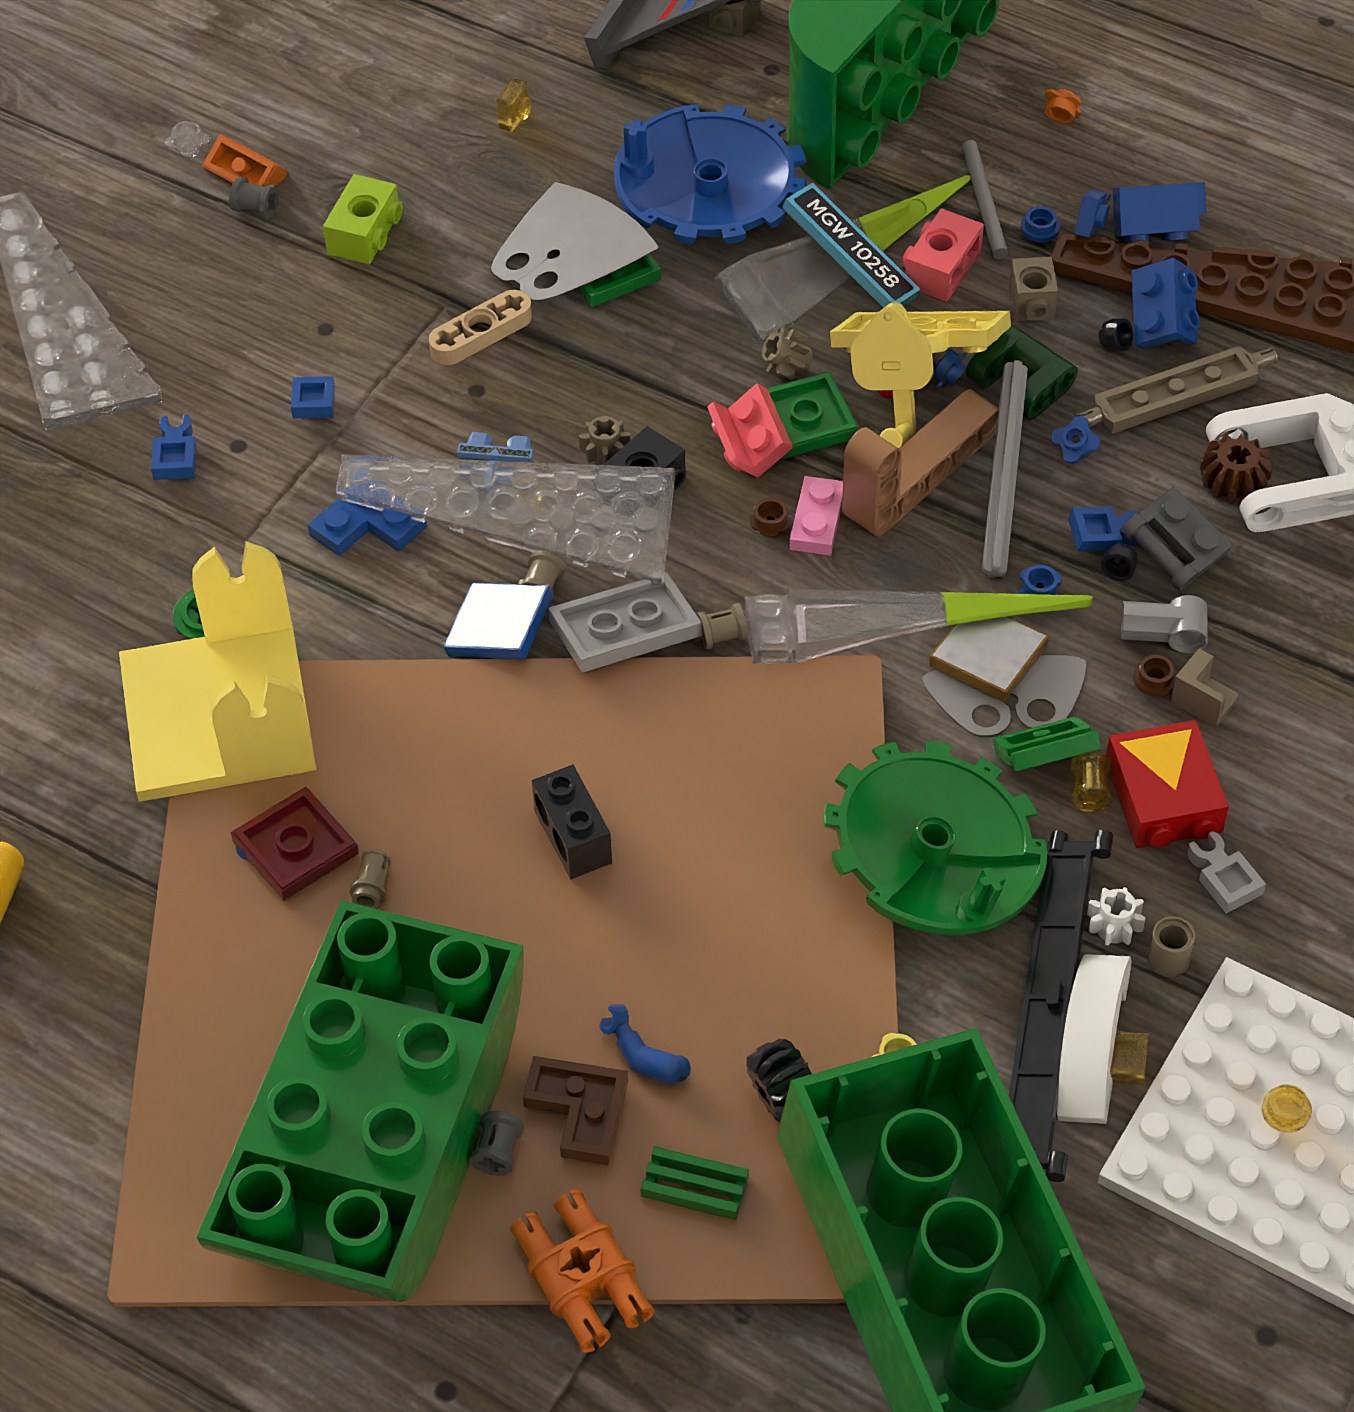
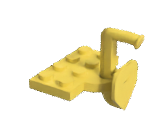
[830,302,1011,448]

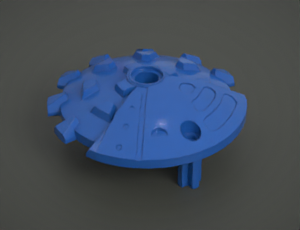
[614,104,806,244]

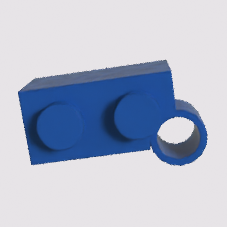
[1112,182,1207,243]

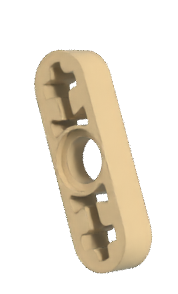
[429,290,532,365]

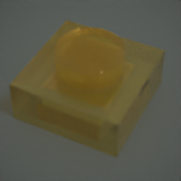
[497,77,532,133]
[1110,1031,1149,1085]

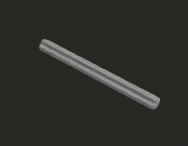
[982,360,1028,579]

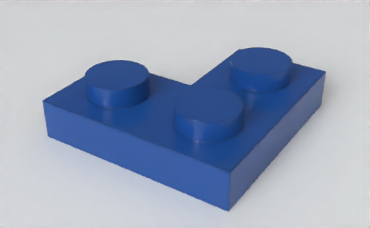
[307,476,427,556]

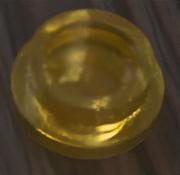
[1261,1084,1312,1133]

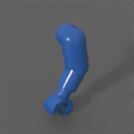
[599,1004,691,1085]

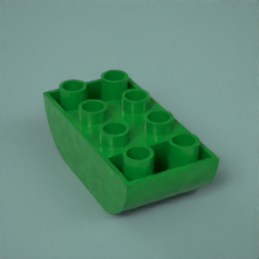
[787,0,999,189]
[196,900,524,1302]

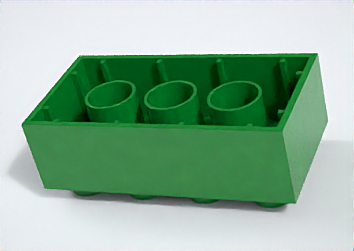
[777,1028,1146,1412]

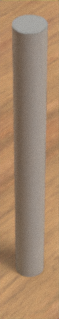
[962,140,1008,259]

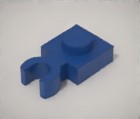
[1074,189,1111,237]
[151,415,197,480]
[1068,507,1140,551]

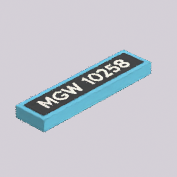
[782,183,921,308]

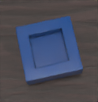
[291,376,335,419]

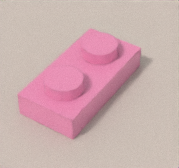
[790,476,843,556]

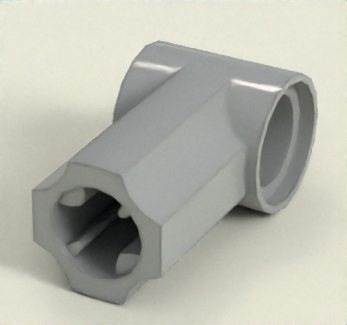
[1121,595,1208,653]

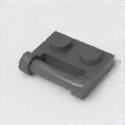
[1120,486,1233,591]

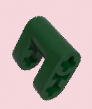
[966,325,1078,420]

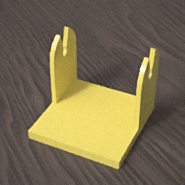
[119,541,317,802]

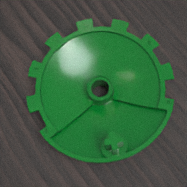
[822,740,1048,935]

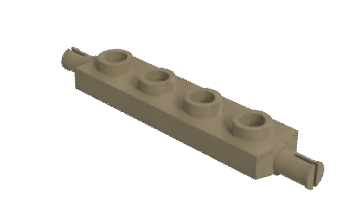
[1074,346,1278,434]

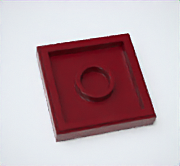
[231,787,359,901]

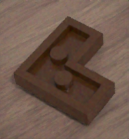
[523,1056,628,1165]

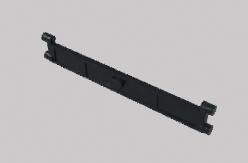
[1009,830,1113,1182]

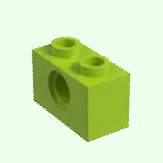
[323,174,403,265]

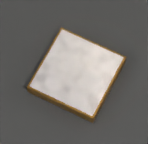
[929,616,1049,702]

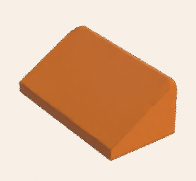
[202,133,289,187]

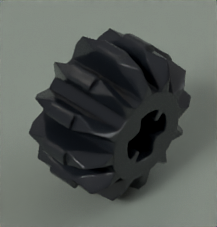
[746,1039,812,1122]

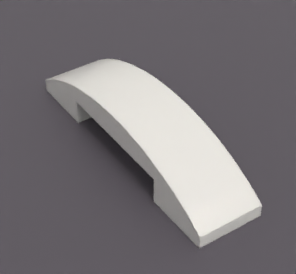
[1057,954,1132,1124]

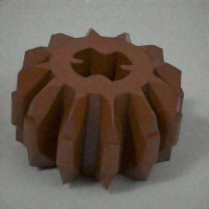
[1200,433,1273,504]

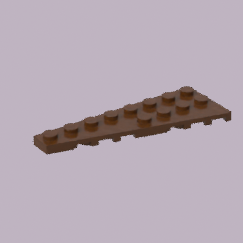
[1051,233,1354,353]

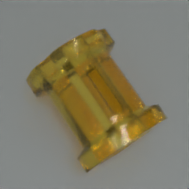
[1071,752,1112,812]

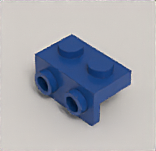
[1131,258,1200,349]

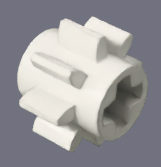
[1087,887,1146,945]

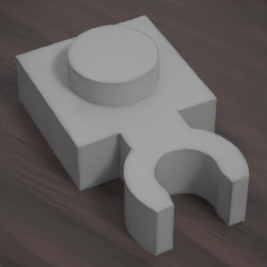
[1187,831,1266,914]

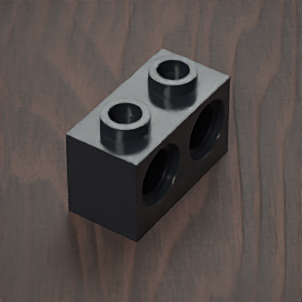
[531,764,612,880]

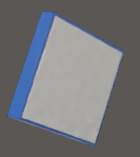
[443,583,553,660]

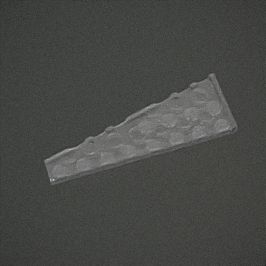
[0,191,163,430]
[336,455,675,586]

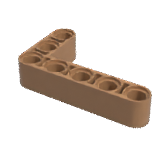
[842,389,999,537]

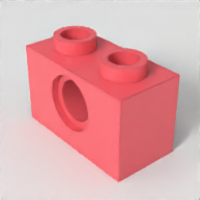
[902,208,984,302]

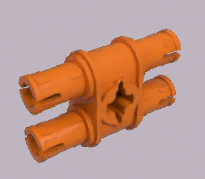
[510,1188,655,1353]

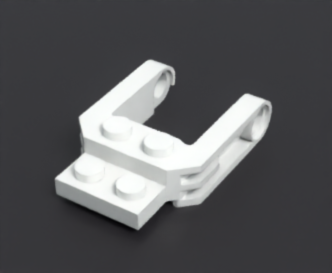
[1206,393,1354,532]

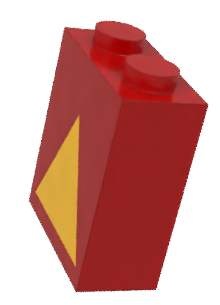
[1105,720,1229,848]

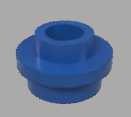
[1021,206,1060,242]

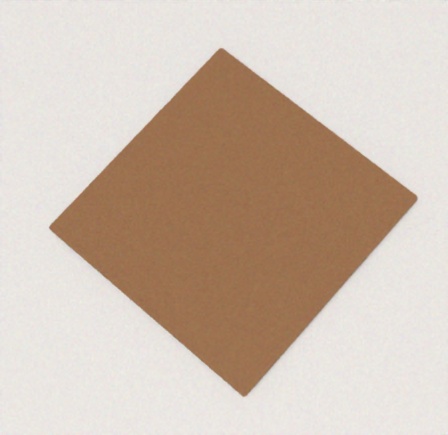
[107,655,898,1307]

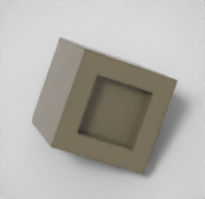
[1171,648,1238,728]

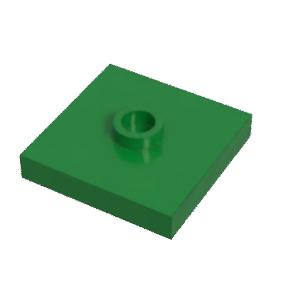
[767,371,859,459]

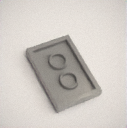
[548,572,702,673]

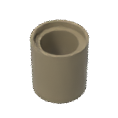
[1148,916,1195,977]

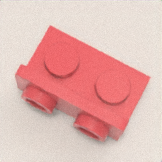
[707,383,793,478]

